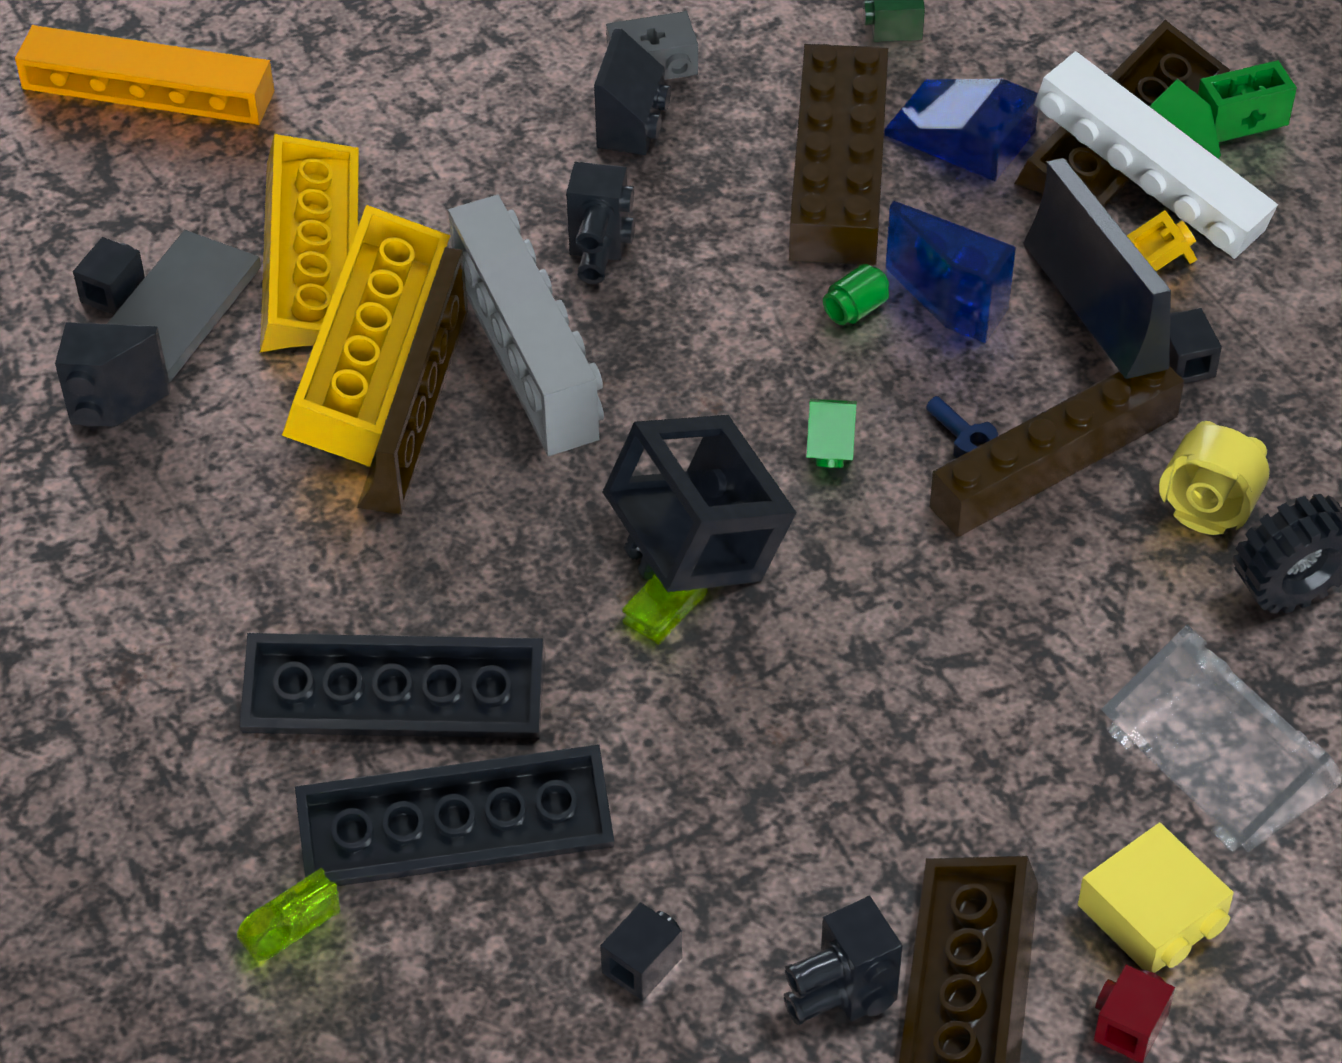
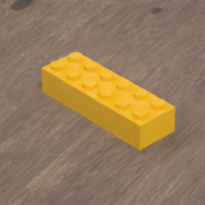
[282,205,451,467]

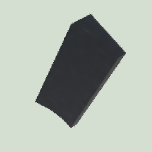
[1023,158,1171,379]
[239,633,546,739]
[295,744,614,891]

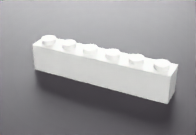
[1034,51,1278,259]

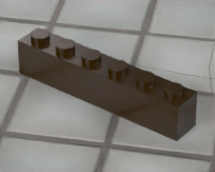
[930,366,1184,537]

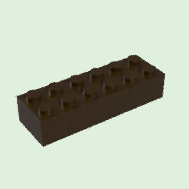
[789,44,889,265]

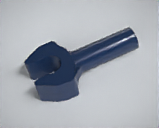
[926,396,998,458]

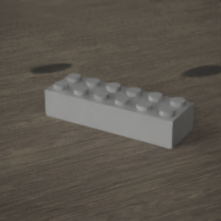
[448,194,604,456]

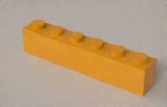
[15,25,275,125]

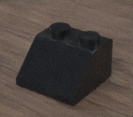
[594,28,671,155]
[55,322,171,427]

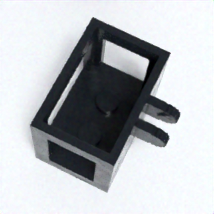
[602,415,797,592]

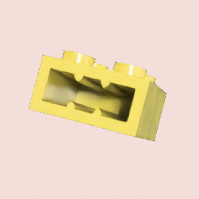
[1078,822,1234,973]

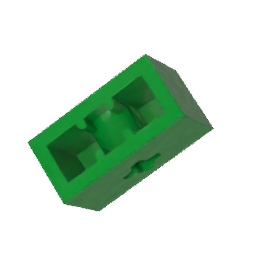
[1198,60,1297,143]

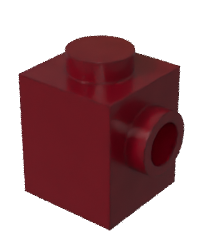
[1093,964,1175,1063]

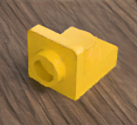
[1126,210,1197,271]

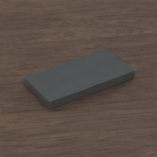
[107,229,261,382]

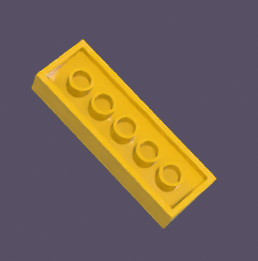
[260,134,359,352]

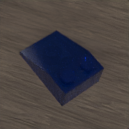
[884,78,1038,182]
[886,201,1016,343]

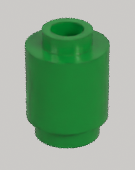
[823,264,889,325]

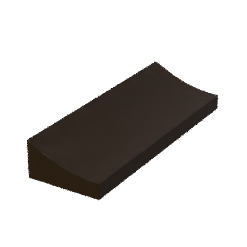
[1014,20,1230,207]
[357,247,468,515]
[899,856,1038,1063]

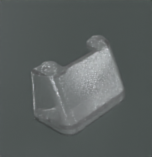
[1101,624,1342,853]

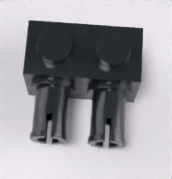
[566,161,635,284]
[784,896,903,1026]

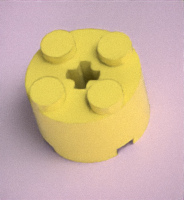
[1159,421,1269,535]

